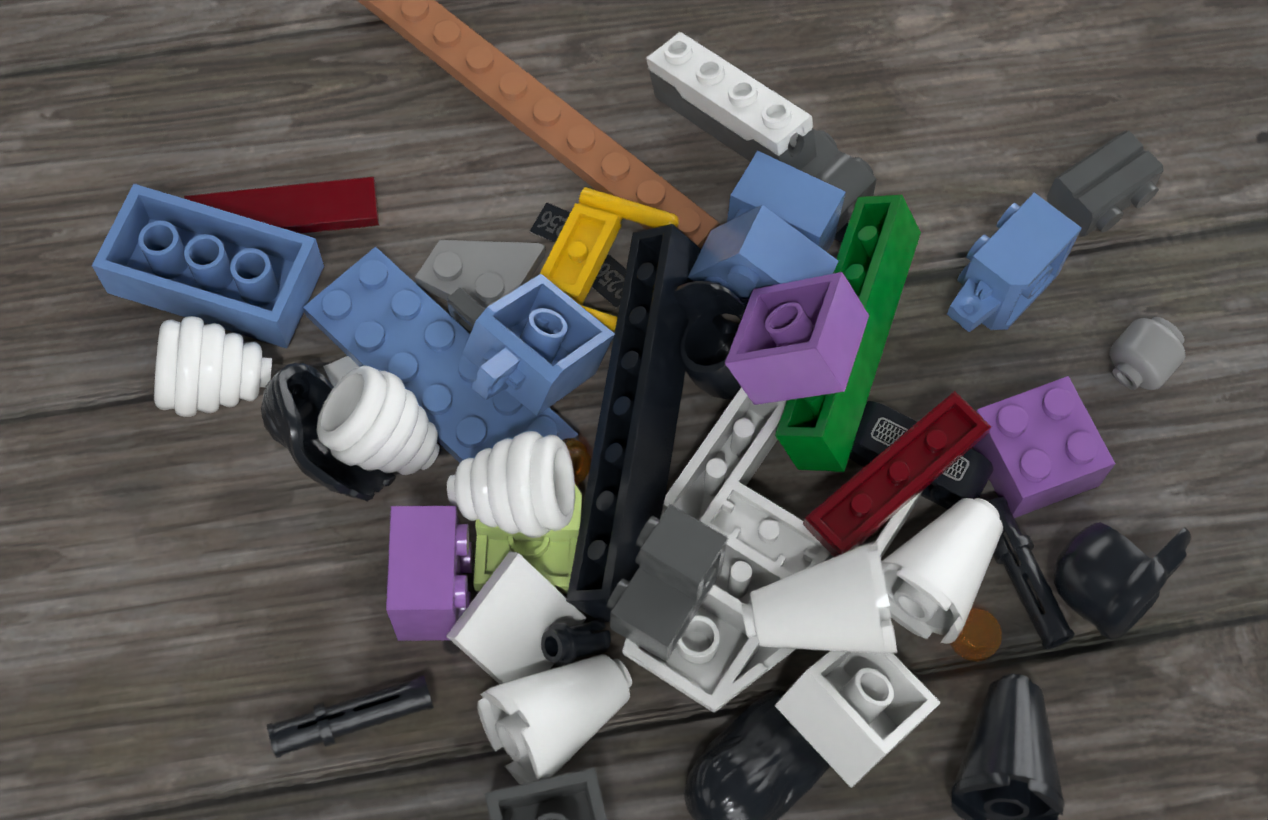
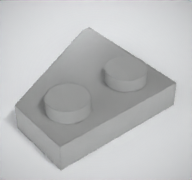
[415,240,546,309]

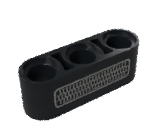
[849,401,993,509]

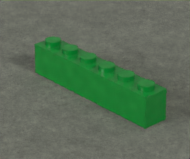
[775,195,921,472]

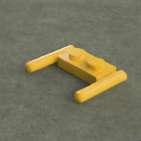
[540,187,679,333]

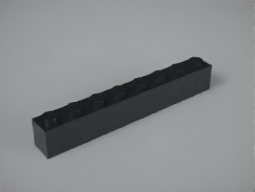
[566,224,701,622]

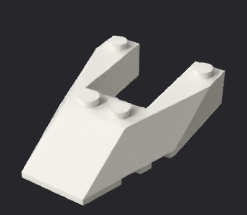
[623,387,922,713]

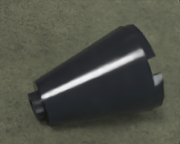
[951,674,1064,820]

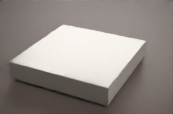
[446,551,586,684]

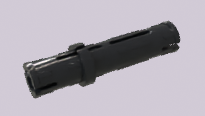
[987,497,1075,650]
[267,675,433,758]

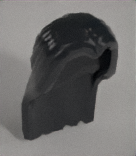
[261,362,396,502]
[684,690,831,820]

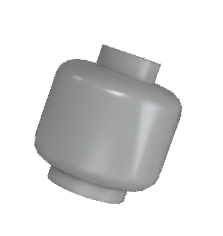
[1109,317,1186,390]

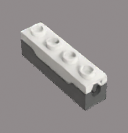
[646,32,817,170]

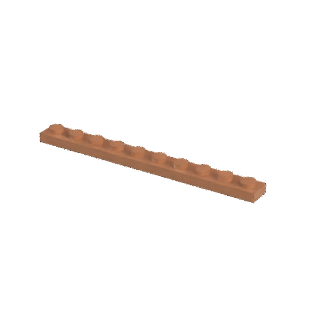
[357,0,720,249]

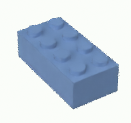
[92,184,324,348]

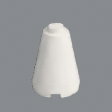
[881,498,1003,644]
[742,542,897,654]
[477,654,632,785]

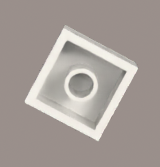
[775,651,940,788]

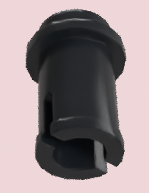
[541,620,611,666]

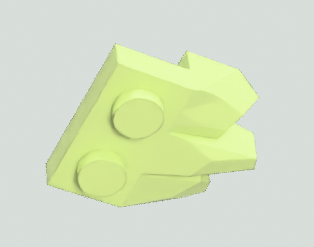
[473,484,582,594]

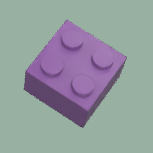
[725,272,869,405]
[973,376,1115,518]
[386,506,473,641]

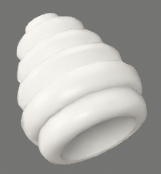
[154,316,272,417]
[316,365,440,475]
[447,431,575,538]

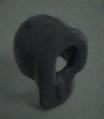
[674,281,750,400]
[1054,522,1191,640]

